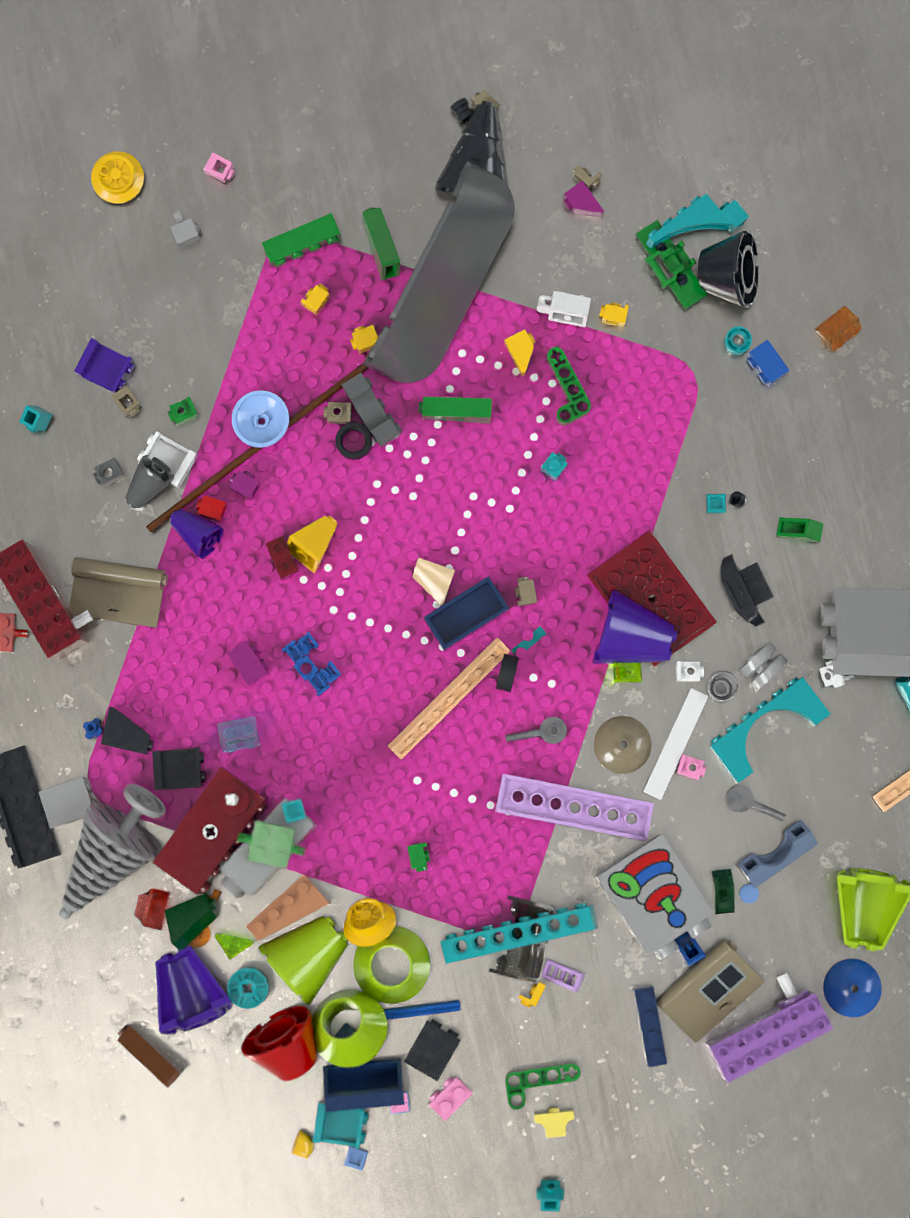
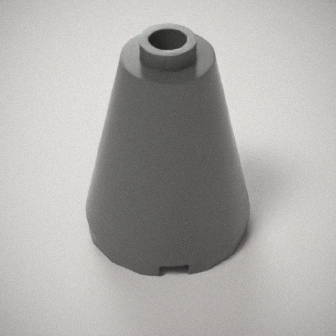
[125,455,174,508]

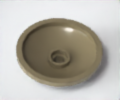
[594,716,651,774]

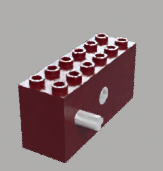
[0,539,93,662]

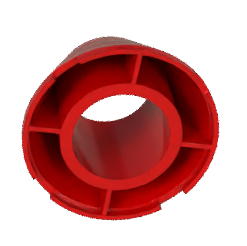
[241,1006,317,1081]

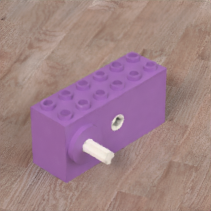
[705,972,833,1083]

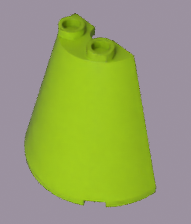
[837,868,910,952]
[258,915,349,1006]

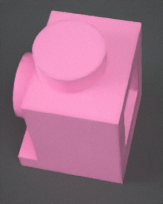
[204,153,235,183]
[676,754,707,780]

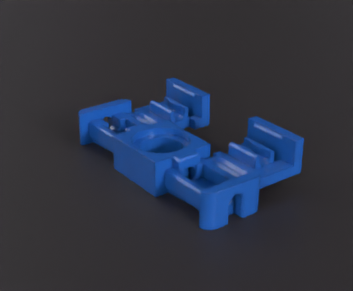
[282,632,342,696]

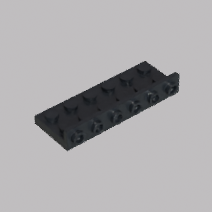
[0,745,61,869]

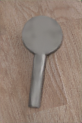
[505,717,567,744]
[726,785,786,821]

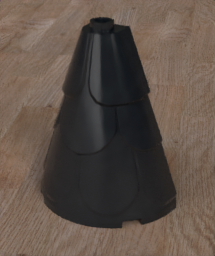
[435,101,509,193]

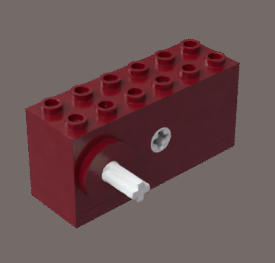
[152,767,268,895]

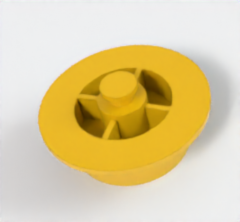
[91,151,144,204]
[343,898,396,947]

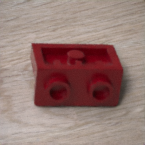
[265,536,298,581]

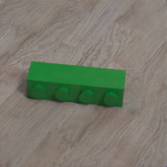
[261,213,341,267]

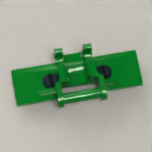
[635,220,707,309]

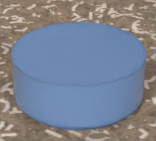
[739,884,759,904]

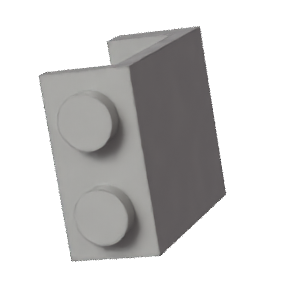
[39,777,97,829]

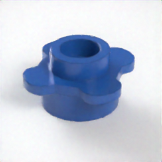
[83,718,103,740]

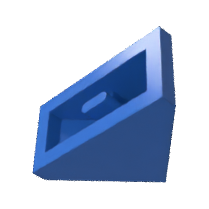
[674,931,706,966]

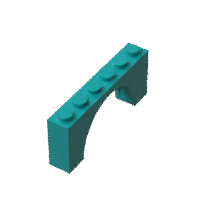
[709,677,831,784]

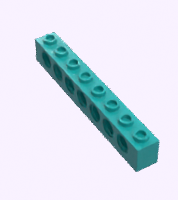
[440,903,598,964]

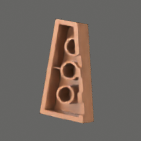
[245,874,330,941]

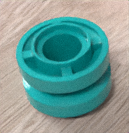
[724,326,752,355]

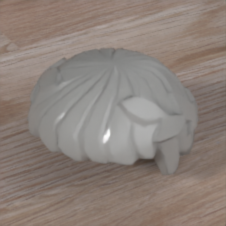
[707,671,738,702]

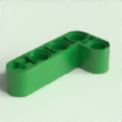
[547,347,591,426]
[505,1062,581,1110]

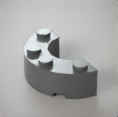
[341,373,403,448]

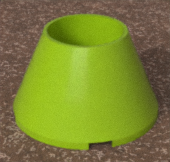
[353,926,430,1004]
[312,990,388,1068]

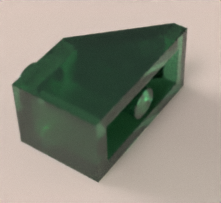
[712,869,735,914]

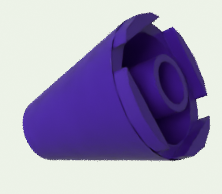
[170,509,224,559]

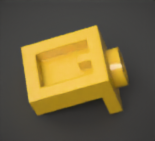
[518,982,546,1008]

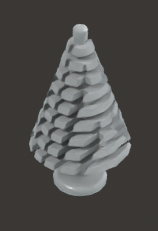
[59,784,166,919]

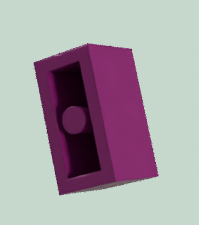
[227,641,269,687]

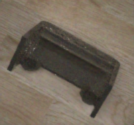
[489,895,555,982]

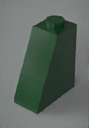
[164,893,218,951]

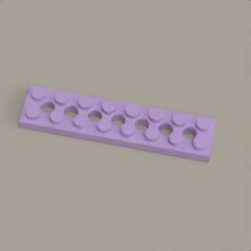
[495,774,654,841]

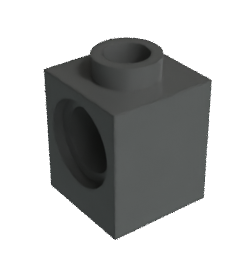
[93,457,125,487]

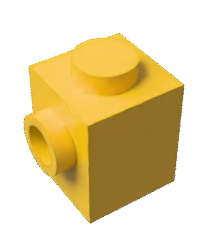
[350,325,378,354]

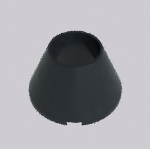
[698,231,759,308]

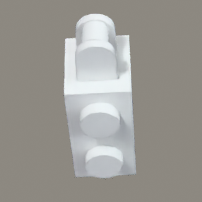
[537,291,591,327]

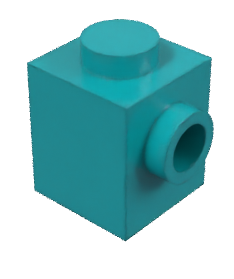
[19,405,53,433]
[540,452,568,482]

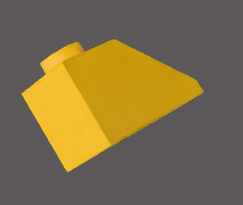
[504,329,535,376]

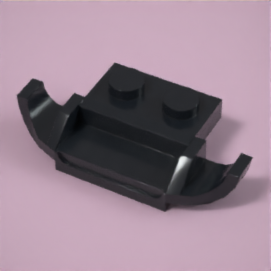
[721,554,774,626]

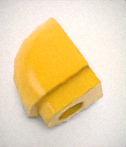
[290,1130,314,1159]

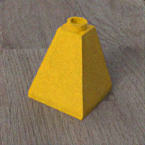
[287,516,337,574]

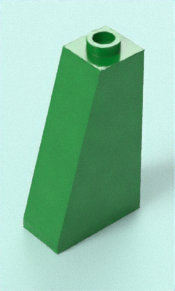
[362,207,400,281]
[418,397,492,424]

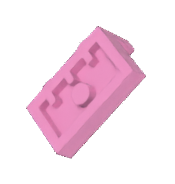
[429,1076,473,1121]

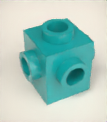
[536,1179,564,1212]

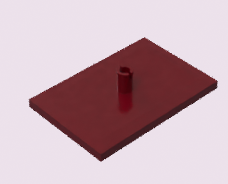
[587,529,717,667]

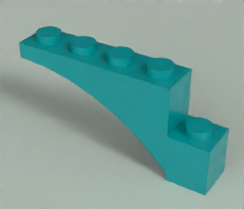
[646,193,750,249]

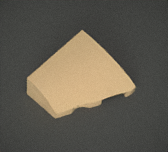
[413,558,455,606]

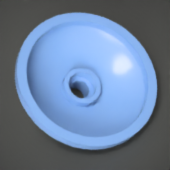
[232,391,289,448]

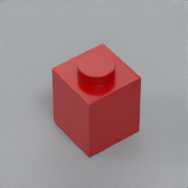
[196,495,227,522]

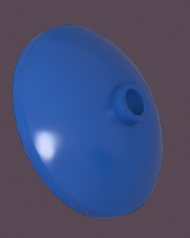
[823,959,882,1017]

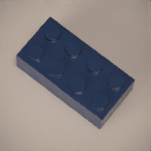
[423,576,509,652]
[323,1059,405,1112]

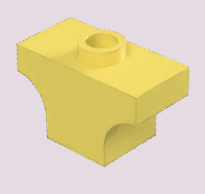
[534,1107,574,1138]

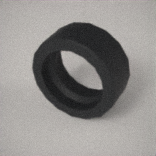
[335,422,372,460]
[496,654,519,692]

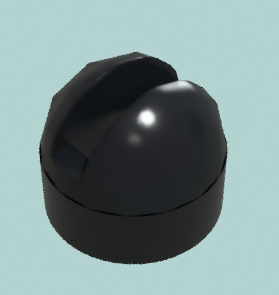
[730,491,747,507]

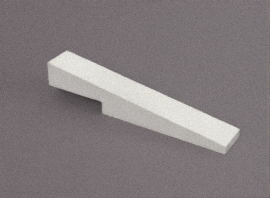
[643,688,708,800]

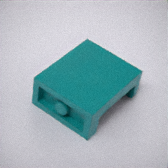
[313,1101,368,1148]

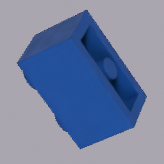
[747,339,790,386]

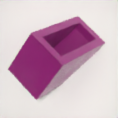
[563,181,604,218]

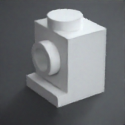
[676,661,704,682]

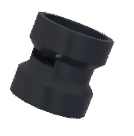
[450,97,474,124]

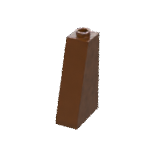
[117,1024,184,1088]

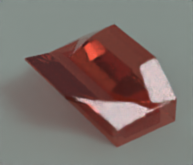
[134,888,171,930]

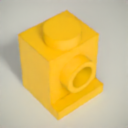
[300,283,330,315]
[599,303,629,327]

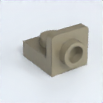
[572,165,602,189]

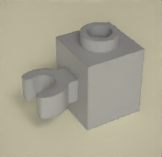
[170,210,201,248]

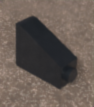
[101,706,154,755]

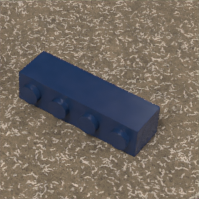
[633,985,667,1067]

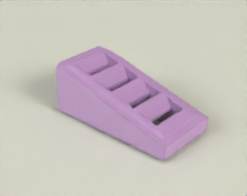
[541,959,585,992]

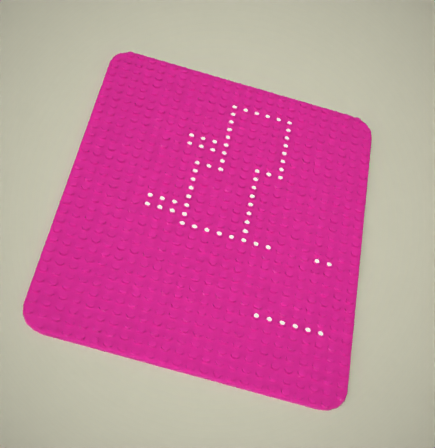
[87,243,698,935]

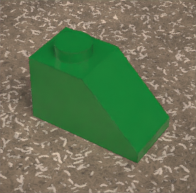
[776,517,823,542]

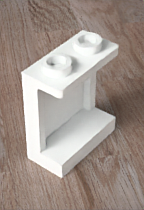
[137,431,198,488]

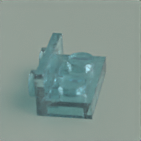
[217,716,261,753]

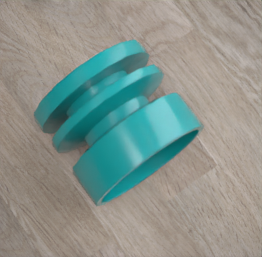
[227,966,270,1009]

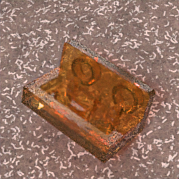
[815,305,862,351]

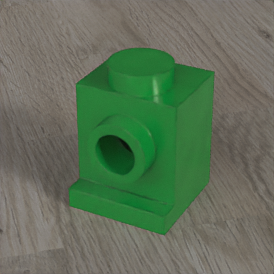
[168,396,199,425]
[407,842,430,872]

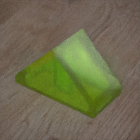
[611,663,643,684]
[215,933,255,960]

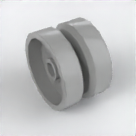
[739,641,788,690]

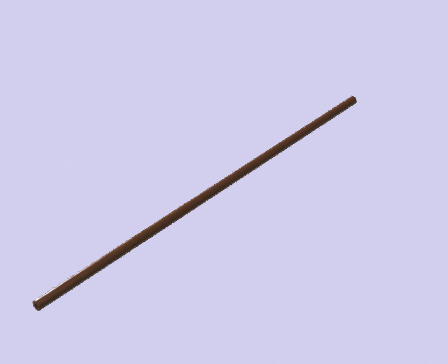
[146,363,368,532]

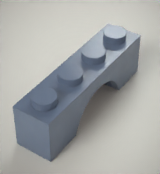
[738,820,818,889]

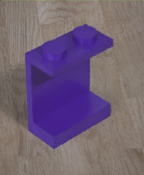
[74,338,135,393]

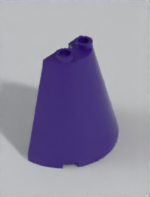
[592,589,677,664]
[156,945,233,1034]

